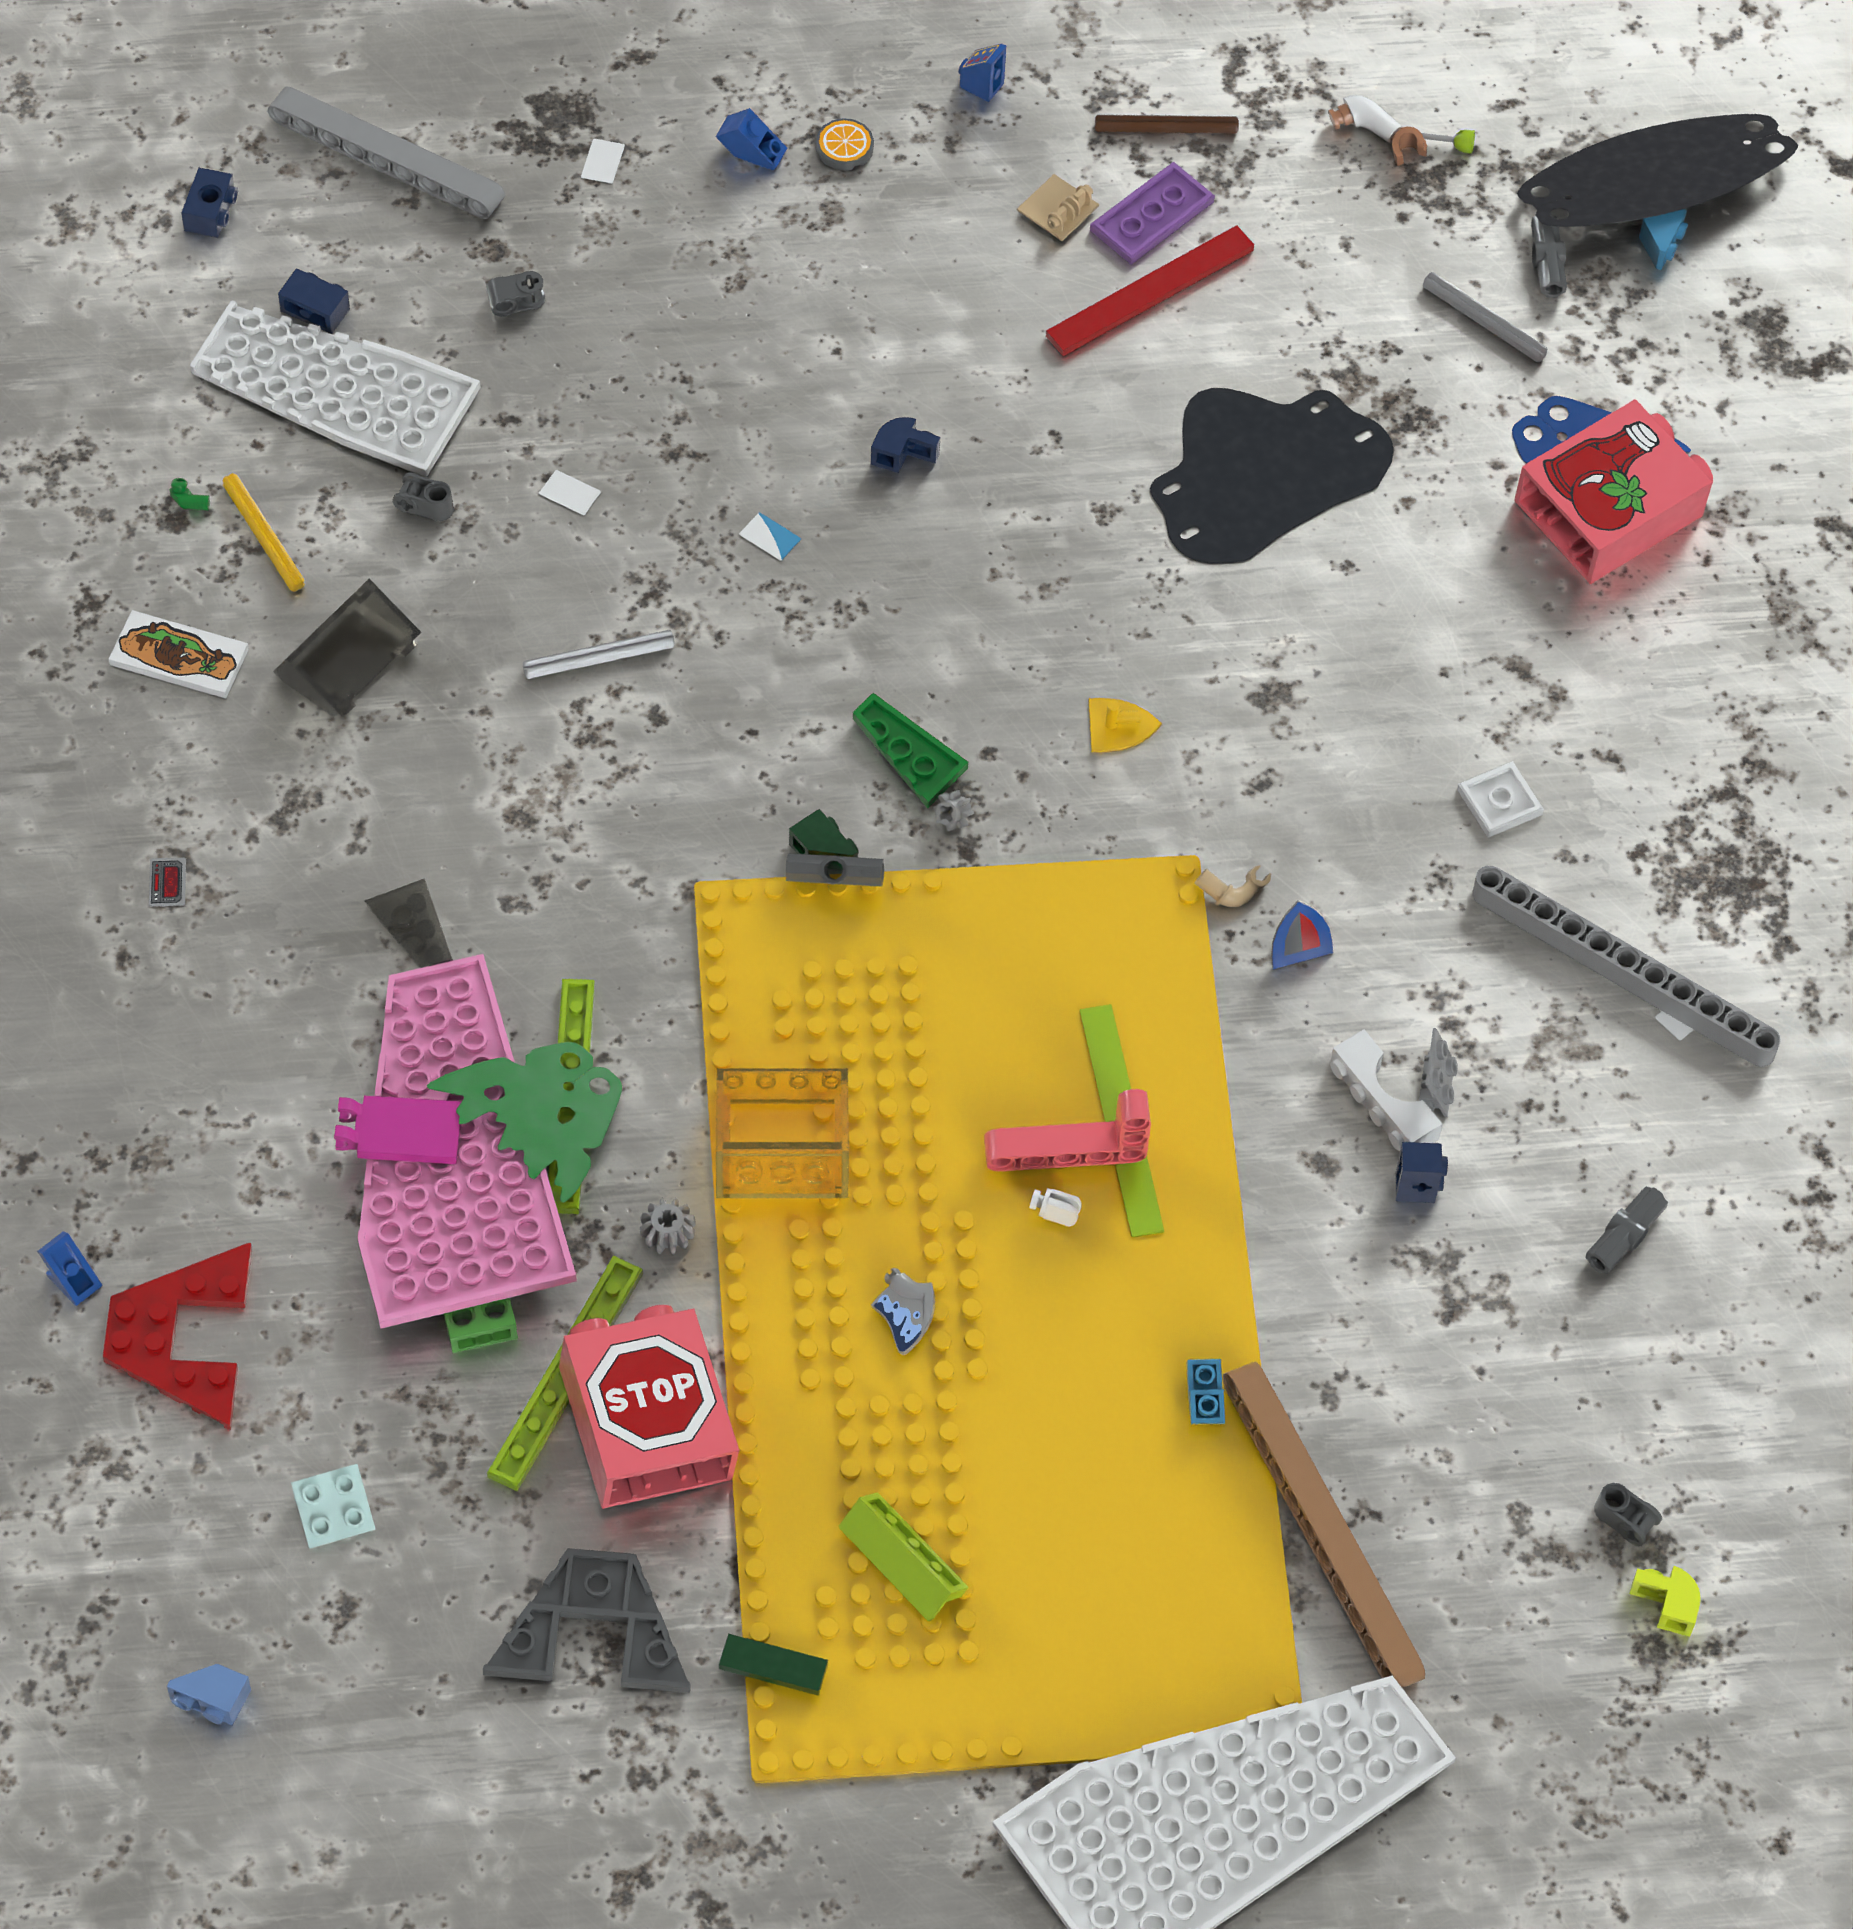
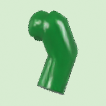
[169,478,210,511]

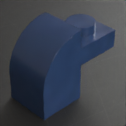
[871,417,941,473]

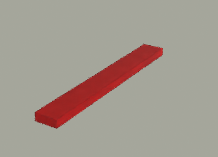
[1045,225,1255,356]

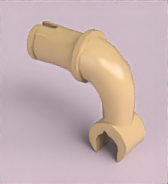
[1194,865,1271,907]

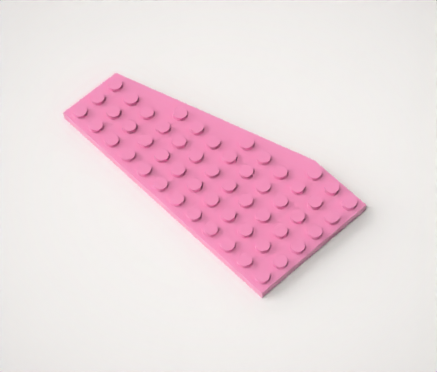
[357,954,577,1329]

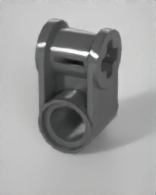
[486,271,545,317]
[392,473,454,521]
[1594,1483,1662,1546]

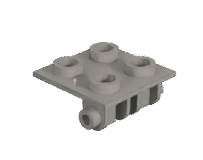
[1419,1028,1458,1117]

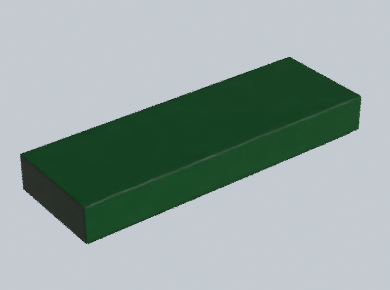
[719,1633,828,1696]

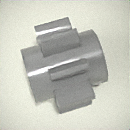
[933,790,974,831]

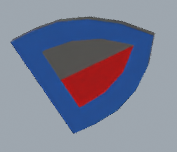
[1271,900,1333,969]

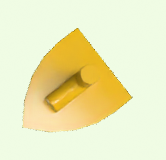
[1088,698,1162,752]

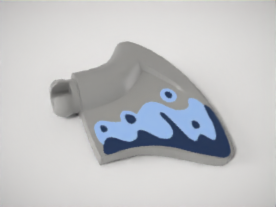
[871,1268,935,1355]

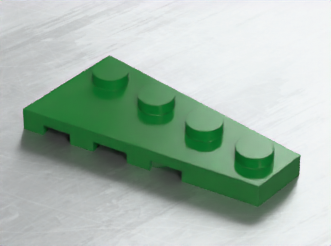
[853,693,968,809]

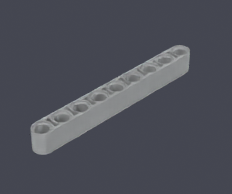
[267,87,505,219]

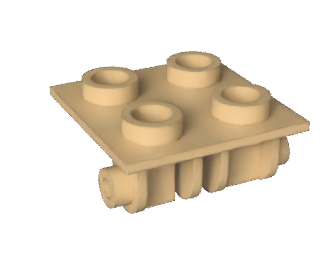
[1017,174,1099,241]

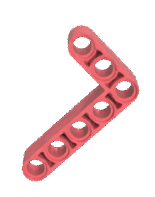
[984,1089,1151,1171]

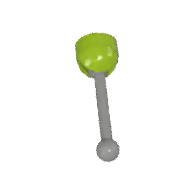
[1422,129,1475,154]

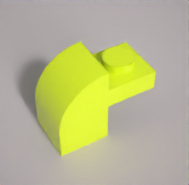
[1629,1566,1701,1637]

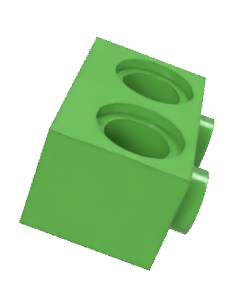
[443,1298,518,1353]

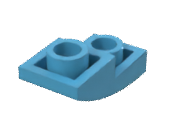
[1186,1359,1225,1425]

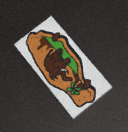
[109,610,249,699]

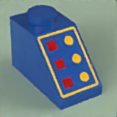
[958,43,1007,102]

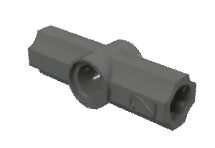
[1531,212,1567,298]
[786,853,885,887]
[1585,1186,1668,1274]

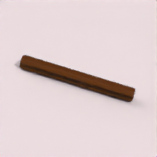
[1095,115,1239,134]

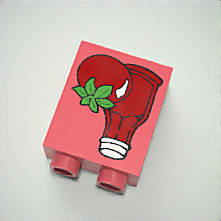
[1514,399,1713,584]

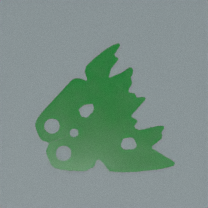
[427,1042,622,1203]

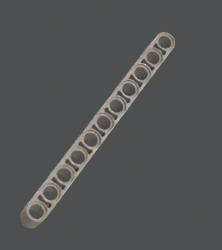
[1472,866,1780,1067]

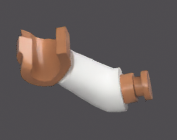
[1328,95,1427,166]

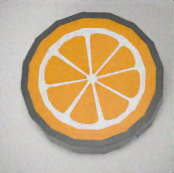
[816,118,874,171]

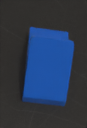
[37,1231,103,1306]

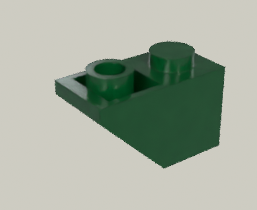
[789,809,859,870]

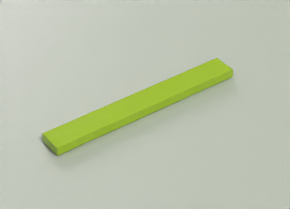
[548,979,595,1214]
[1080,1004,1164,1237]
[487,1255,643,1491]

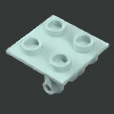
[291,1464,375,1549]

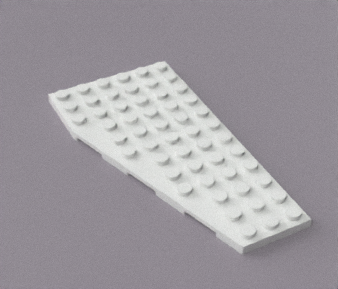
[992,1676,1456,1929]

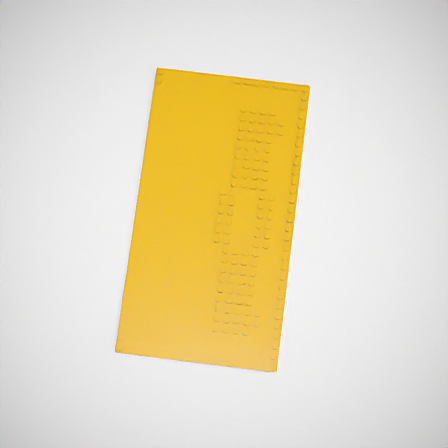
[694,855,1302,1783]

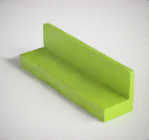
[839,1492,969,1621]

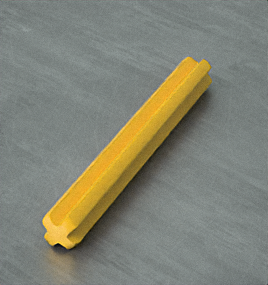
[222,473,305,592]

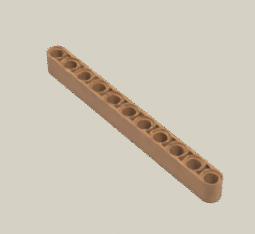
[1223,1362,1425,1688]

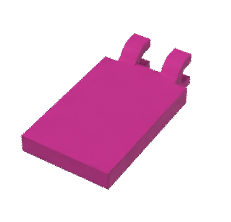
[334,1096,462,1164]

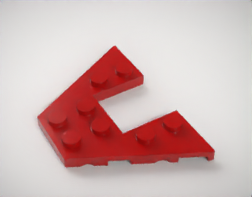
[103,1243,252,1430]

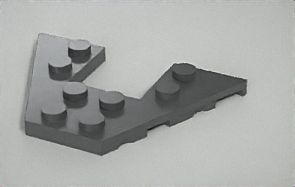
[483,1548,691,1693]

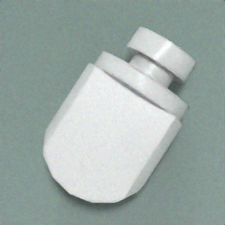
[1029,1188,1082,1227]

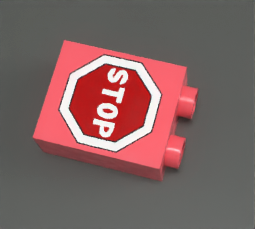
[559,1305,739,1509]

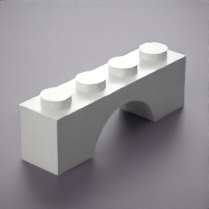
[1330,1029,1443,1151]

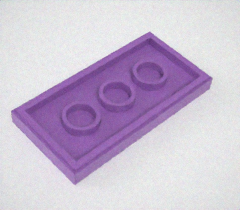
[1090,162,1215,265]

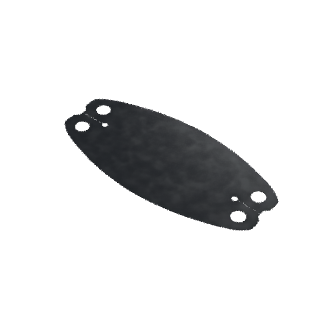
[1517,114,1798,227]

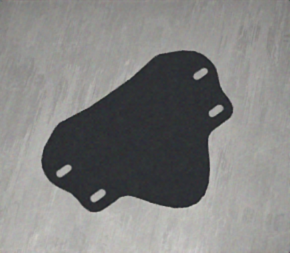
[1150,388,1394,564]

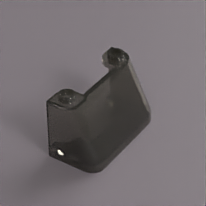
[273,578,422,718]

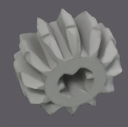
[640,1197,696,1255]

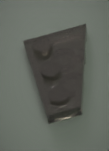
[364,878,453,968]

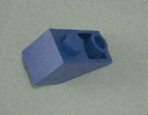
[715,108,787,170]

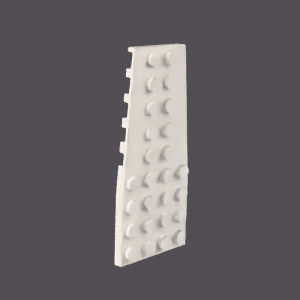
[190,300,481,477]

